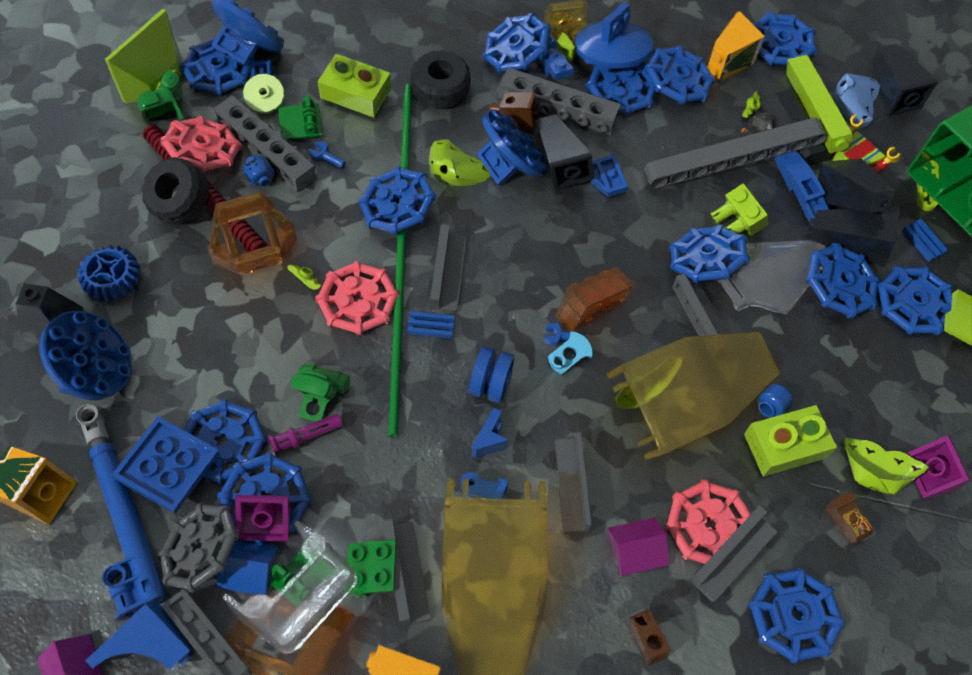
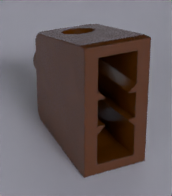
[490,92,539,134]

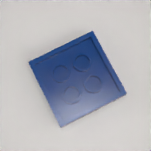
[111,416,220,514]

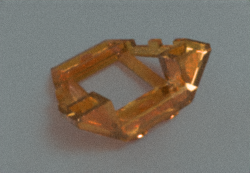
[207,191,297,275]
[225,595,354,675]

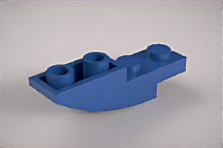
[530,25,574,80]
[773,151,829,222]

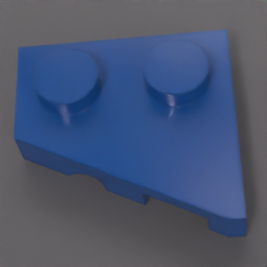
[589,154,628,197]

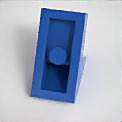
[471,408,509,458]

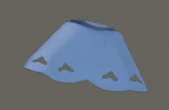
[834,73,880,128]

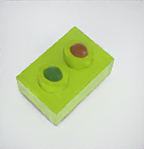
[318,54,391,117]
[744,405,837,477]

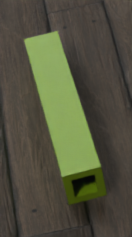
[786,55,852,153]

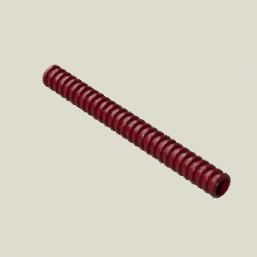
[143,125,267,257]

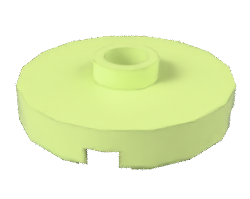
[243,74,284,114]

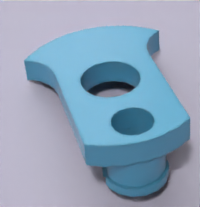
[547,331,592,375]

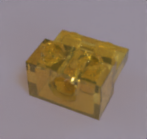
[544,0,588,41]

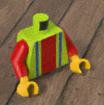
[832,114,901,174]

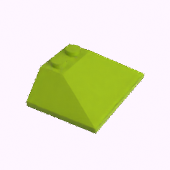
[105,9,182,103]

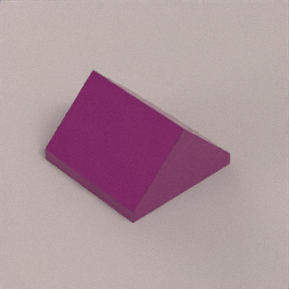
[905,435,970,499]
[235,495,292,541]
[607,518,670,577]
[37,634,104,675]

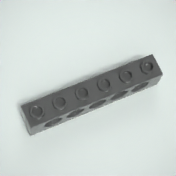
[499,68,621,134]
[213,95,316,192]

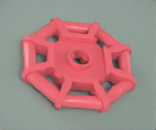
[160,115,242,173]
[315,261,399,335]
[665,479,751,564]

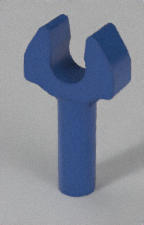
[309,141,346,169]
[544,322,586,347]

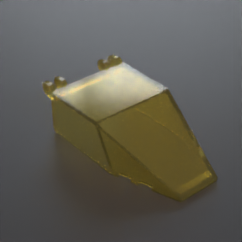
[606,332,780,460]
[441,478,548,675]

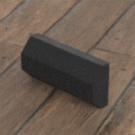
[759,89,833,165]

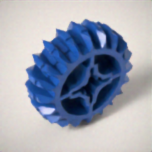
[77,245,141,303]

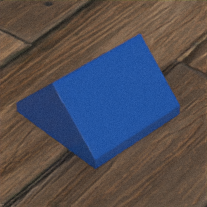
[216,540,279,597]

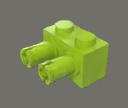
[710,183,769,236]

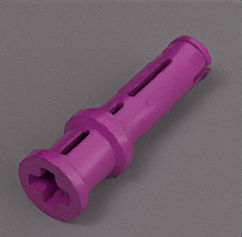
[268,413,343,456]

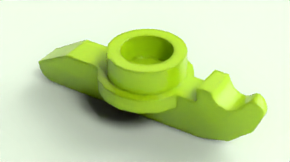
[742,91,760,118]
[287,264,321,290]

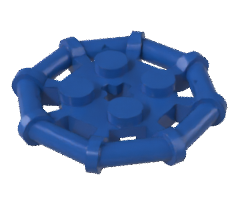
[752,12,817,65]
[483,13,551,74]
[180,36,255,96]
[645,45,715,105]
[586,62,656,116]
[358,166,436,235]
[669,224,750,283]
[806,243,880,318]
[877,266,953,335]
[183,399,268,484]
[217,452,312,545]
[748,567,845,664]

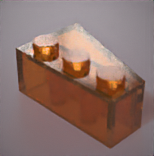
[555,267,634,332]

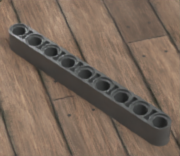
[644,118,827,189]

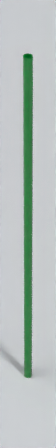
[388,84,412,437]

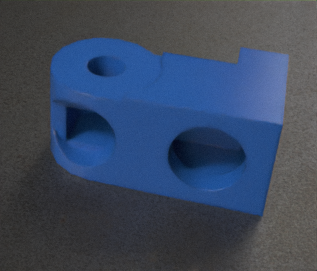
[461,472,508,510]

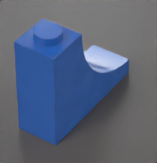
[86,598,193,670]

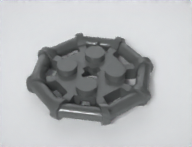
[157,502,239,593]

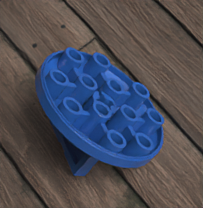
[211,0,284,67]
[575,2,653,71]
[477,109,547,186]
[39,311,131,401]

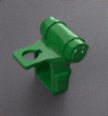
[136,71,184,121]
[291,363,350,421]

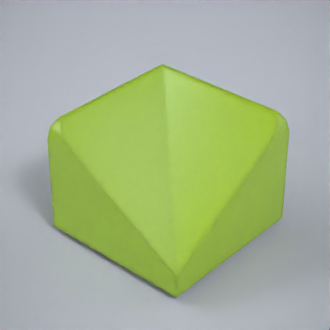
[557,33,578,62]

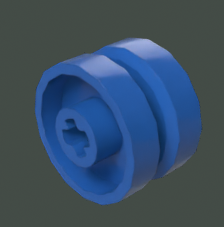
[468,345,515,404]

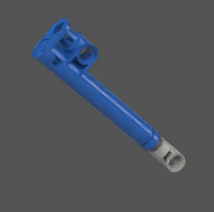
[76,404,168,621]

